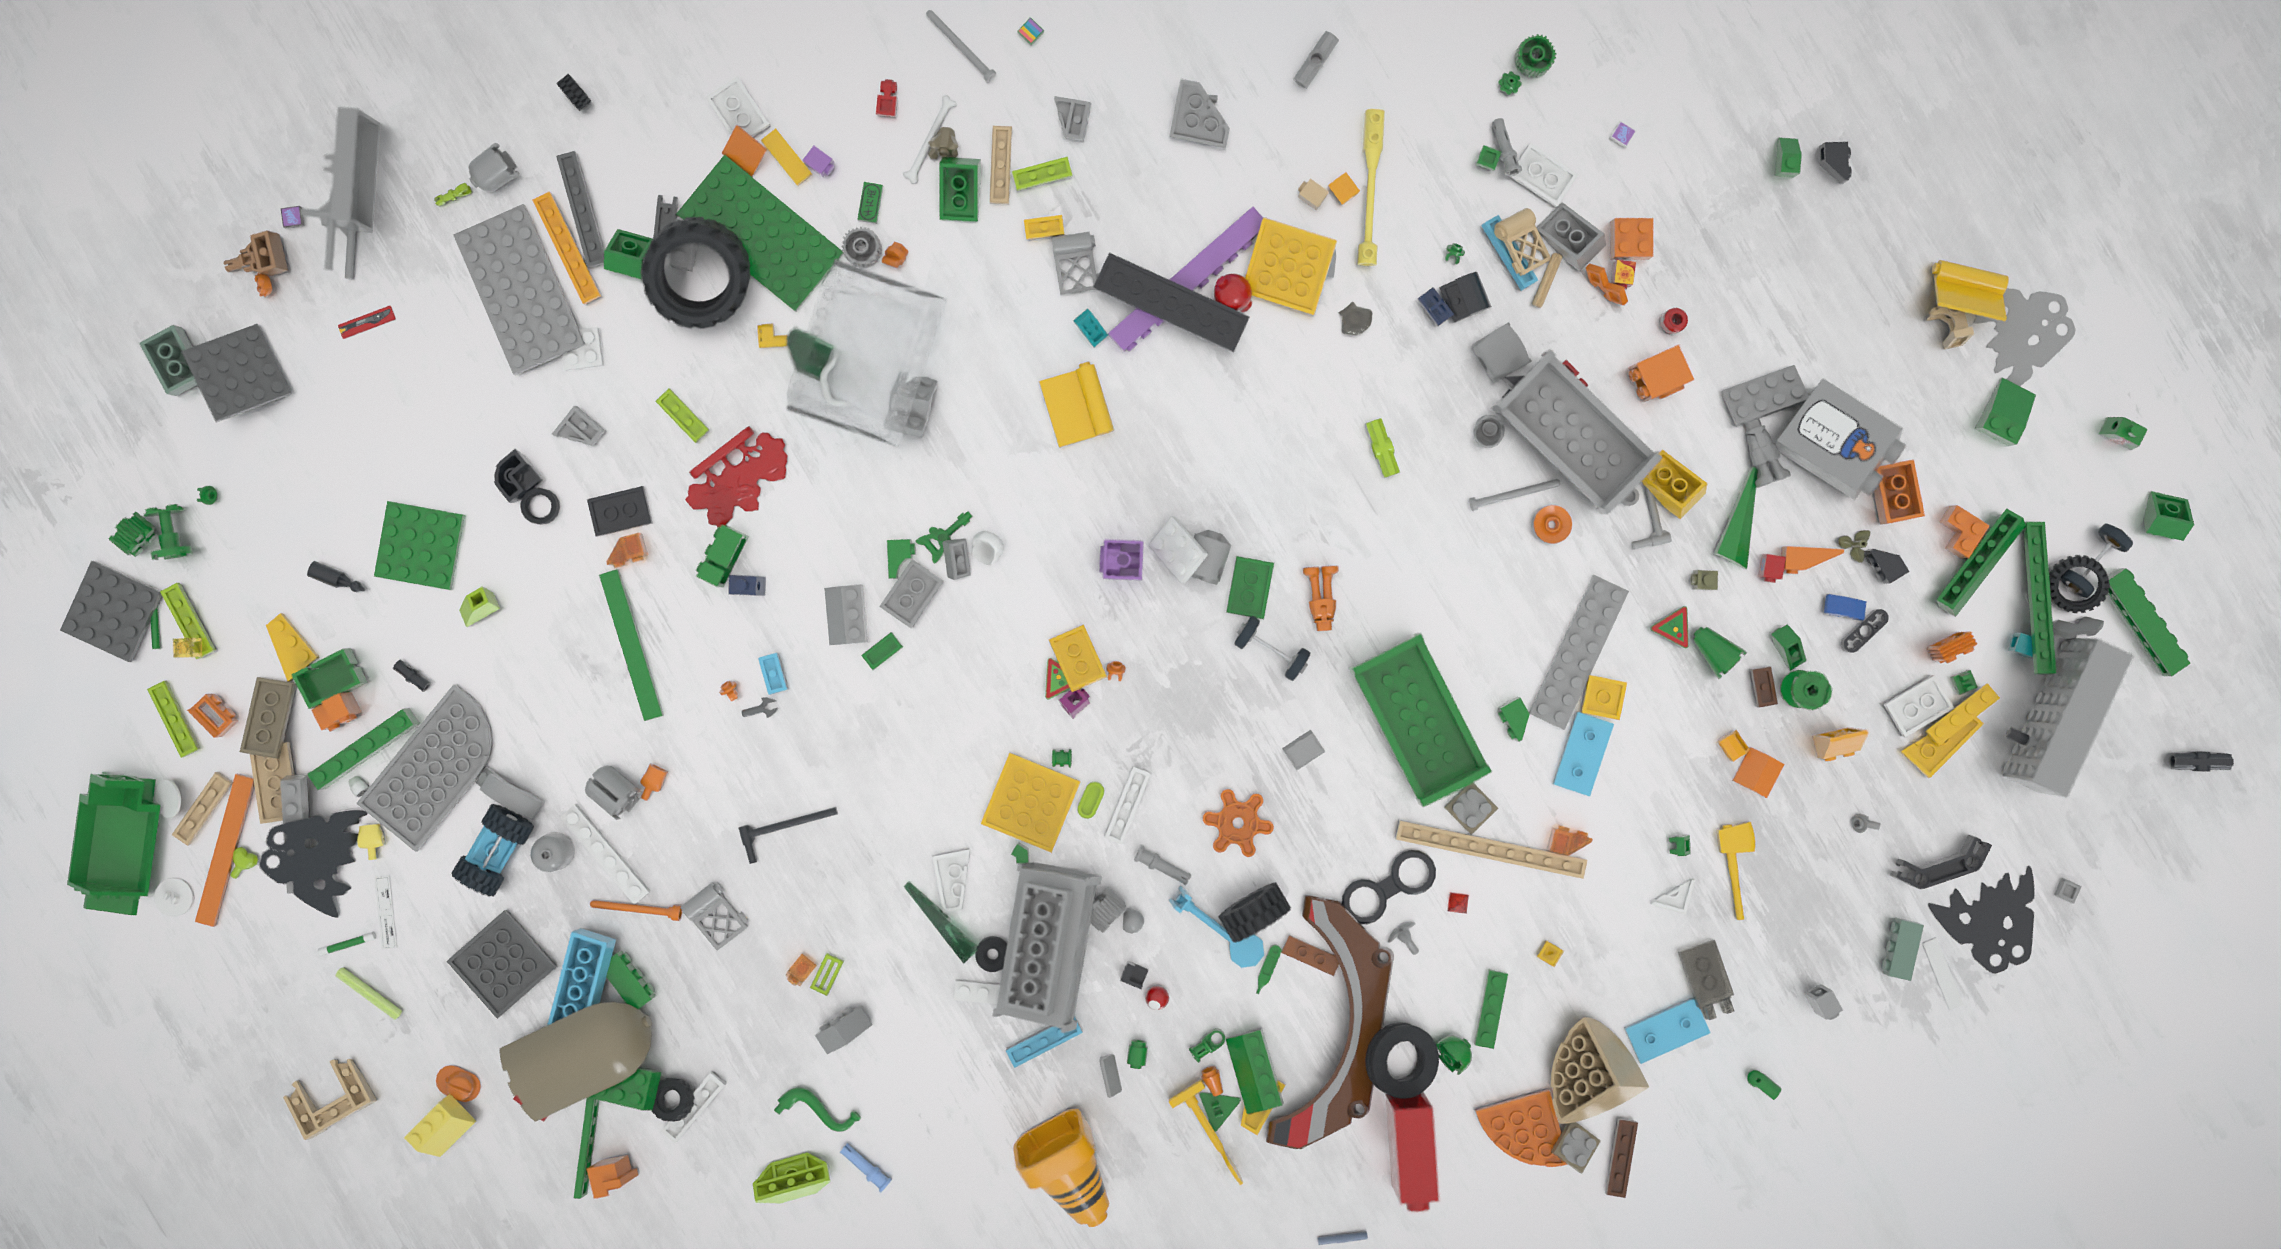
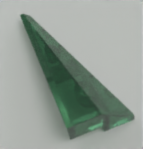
[904,881,979,964]

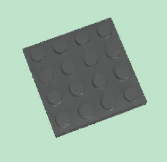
[182,324,291,423]
[60,561,162,662]
[446,910,556,1019]

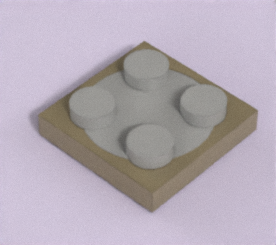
[1444,783,1499,835]
[1551,1122,1601,1174]

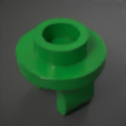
[1445,243,1465,264]
[197,486,217,505]

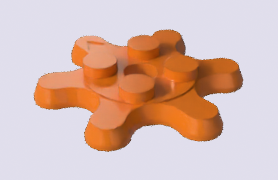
[1203,789,1274,857]

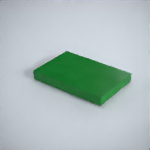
[1226,556,1274,619]

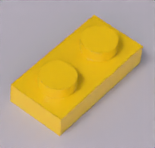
[1024,215,1065,240]

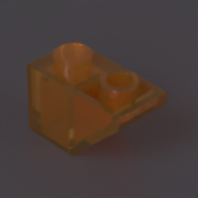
[606,533,648,568]
[1547,825,1593,856]

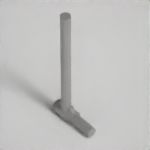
[1632,485,1672,549]

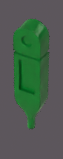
[1256,944,1281,994]

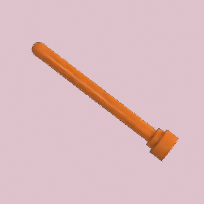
[590,900,682,921]

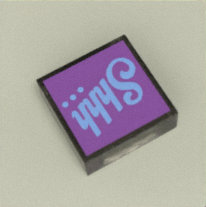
[280,206,304,228]

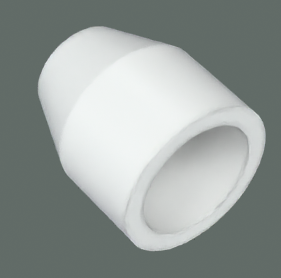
[348,776,368,798]

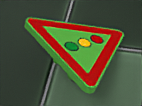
[1045,658,1070,700]

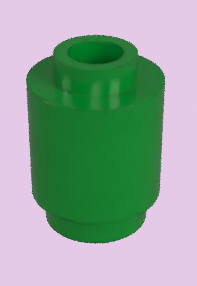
[1127,1040,1148,1069]

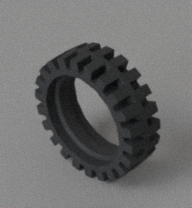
[2049,555,2110,614]

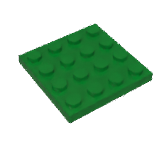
[374,501,465,590]

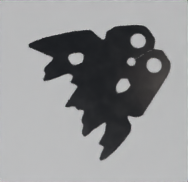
[259,810,368,918]
[1928,866,2035,974]

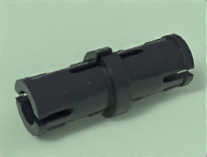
[393,659,431,692]

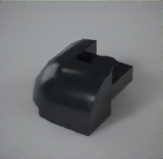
[494,449,543,503]

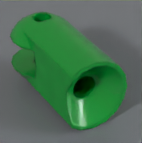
[1747,1070,1782,1100]

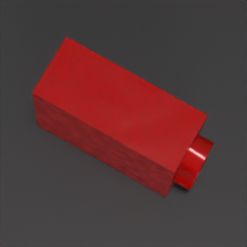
[1385,1092,1440,1212]

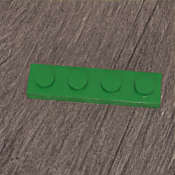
[1474,969,1508,1049]

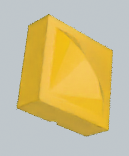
[1537,941,1564,967]

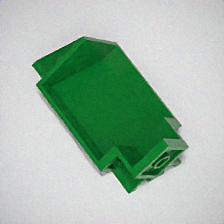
[67,772,161,916]

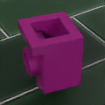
[1059,688,1090,719]

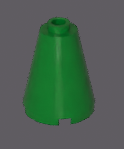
[1693,626,1747,679]

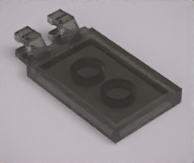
[1678,940,1735,1020]

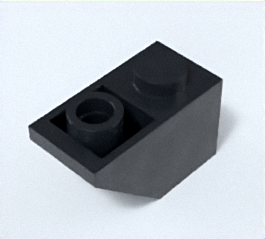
[1819,141,1852,184]
[1864,549,1910,584]

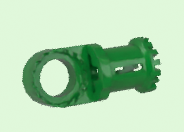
[1189,1029,1225,1063]

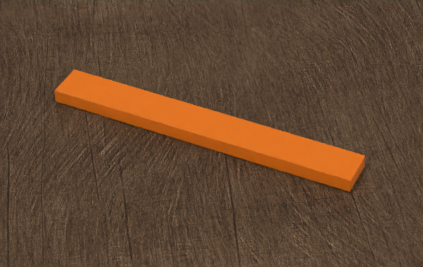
[195,774,254,927]

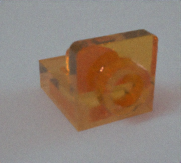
[786,954,817,987]

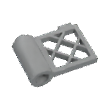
[1052,231,1099,295]
[681,883,748,951]

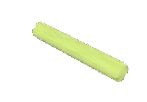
[335,968,402,1020]

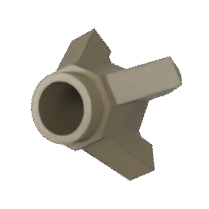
[928,127,959,159]

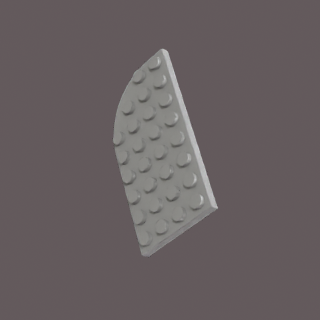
[356,684,491,852]

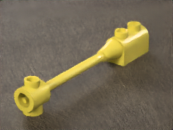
[1357,109,1385,266]

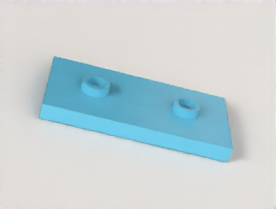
[1553,712,1614,796]
[1624,997,1711,1064]

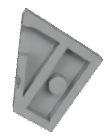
[1054,96,1091,141]
[552,406,605,446]

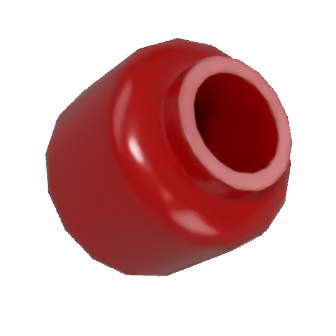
[1661,308,1688,334]

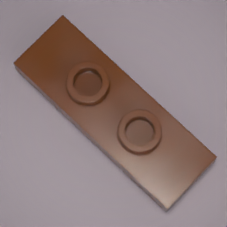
[1281,935,1339,976]

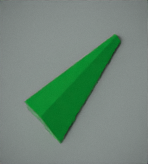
[1714,467,1758,569]

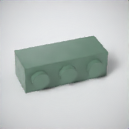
[1882,917,1924,981]

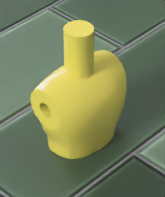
[357,824,385,860]

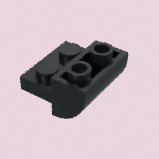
[1439,272,1492,323]

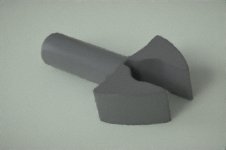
[741,697,779,718]

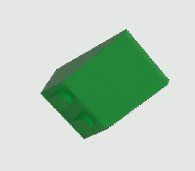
[939,157,981,222]
[1975,377,2036,446]

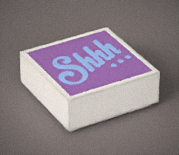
[1610,121,1637,148]

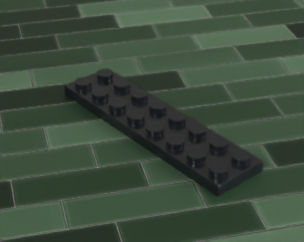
[1093,252,1250,353]

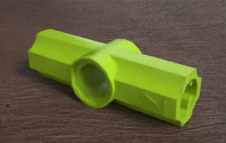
[1366,418,1400,478]

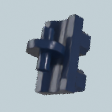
[1418,287,1454,326]

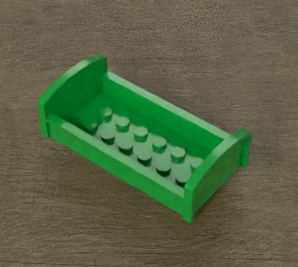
[1349,633,1492,807]

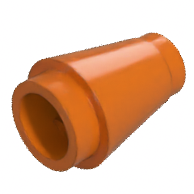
[1201,1066,1223,1096]

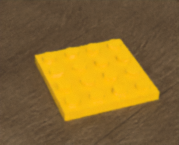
[1245,217,1338,315]
[981,753,1081,853]

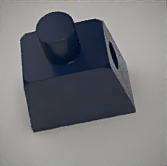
[728,575,766,596]

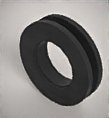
[1365,1022,1439,1099]

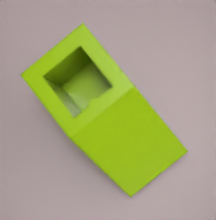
[459,586,500,627]

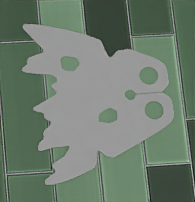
[1974,288,2076,386]

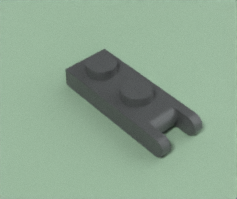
[653,195,678,239]

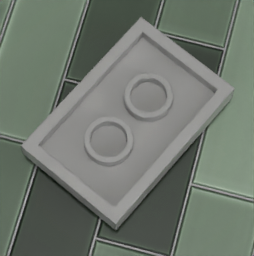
[879,559,944,628]

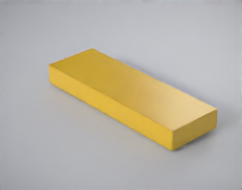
[761,128,812,186]

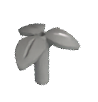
[1388,922,1419,955]

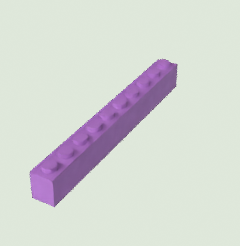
[1108,206,1263,353]

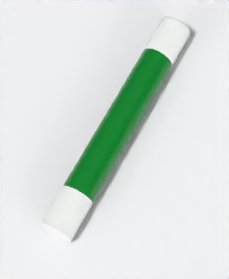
[317,932,376,956]

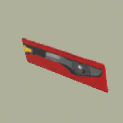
[338,305,396,339]

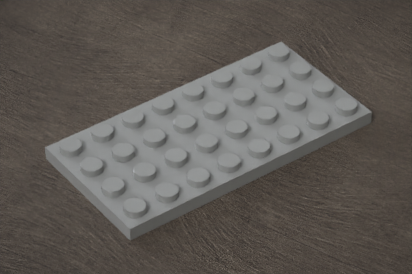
[453,204,585,376]

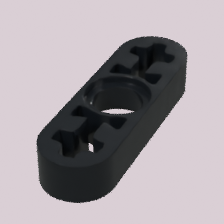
[1841,609,1889,653]

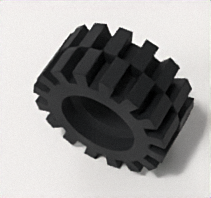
[556,74,591,111]

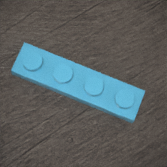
[1481,215,1538,291]
[1006,1016,1083,1068]

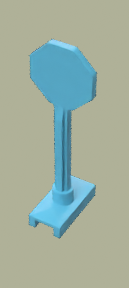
[1169,885,1264,968]

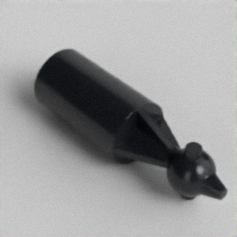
[307,561,366,593]

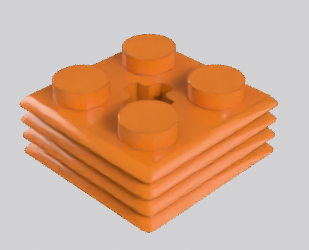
[1926,631,1978,663]

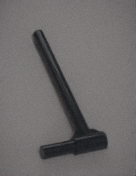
[738,807,838,864]

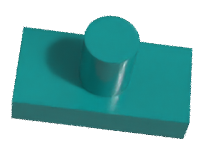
[1073,308,1108,347]

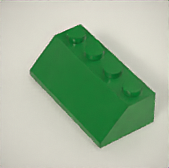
[1225,1029,1284,1114]

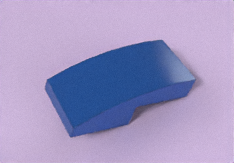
[1824,594,1867,621]

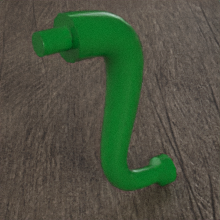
[774,1087,861,1132]

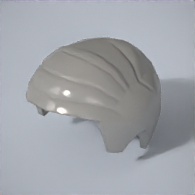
[1474,415,1505,448]

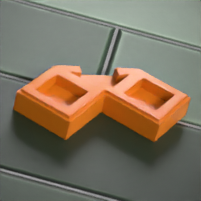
[1585,263,1628,305]

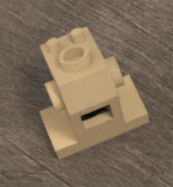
[1926,306,1974,350]

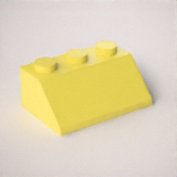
[404,1094,476,1157]

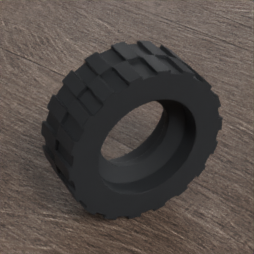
[652,1078,695,1122]

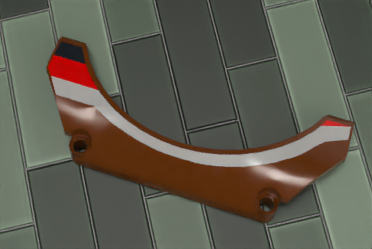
[1266,895,1394,1149]

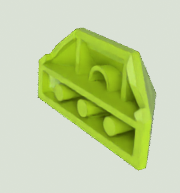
[752,1153,830,1204]

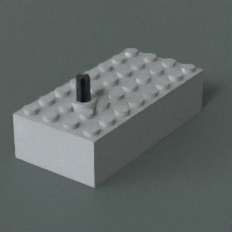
[2003,638,2134,798]

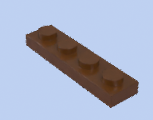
[1605,1118,1638,1198]

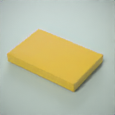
[1049,625,1107,692]

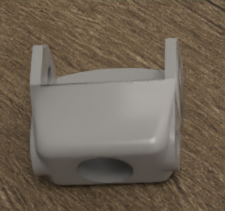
[1472,322,1532,383]

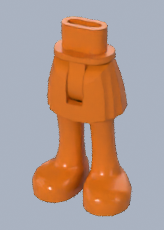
[1303,566,1339,631]

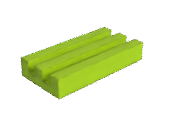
[810,953,844,996]

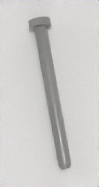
[926,10,996,82]
[1469,479,1560,511]

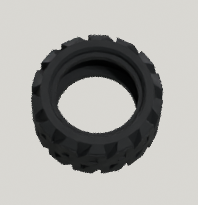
[641,217,750,329]

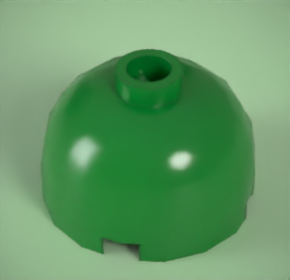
[1436,1035,1472,1075]

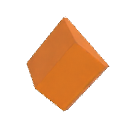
[1732,747,1785,798]

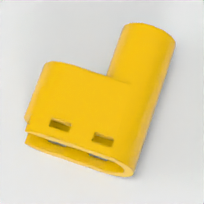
[757,323,789,348]

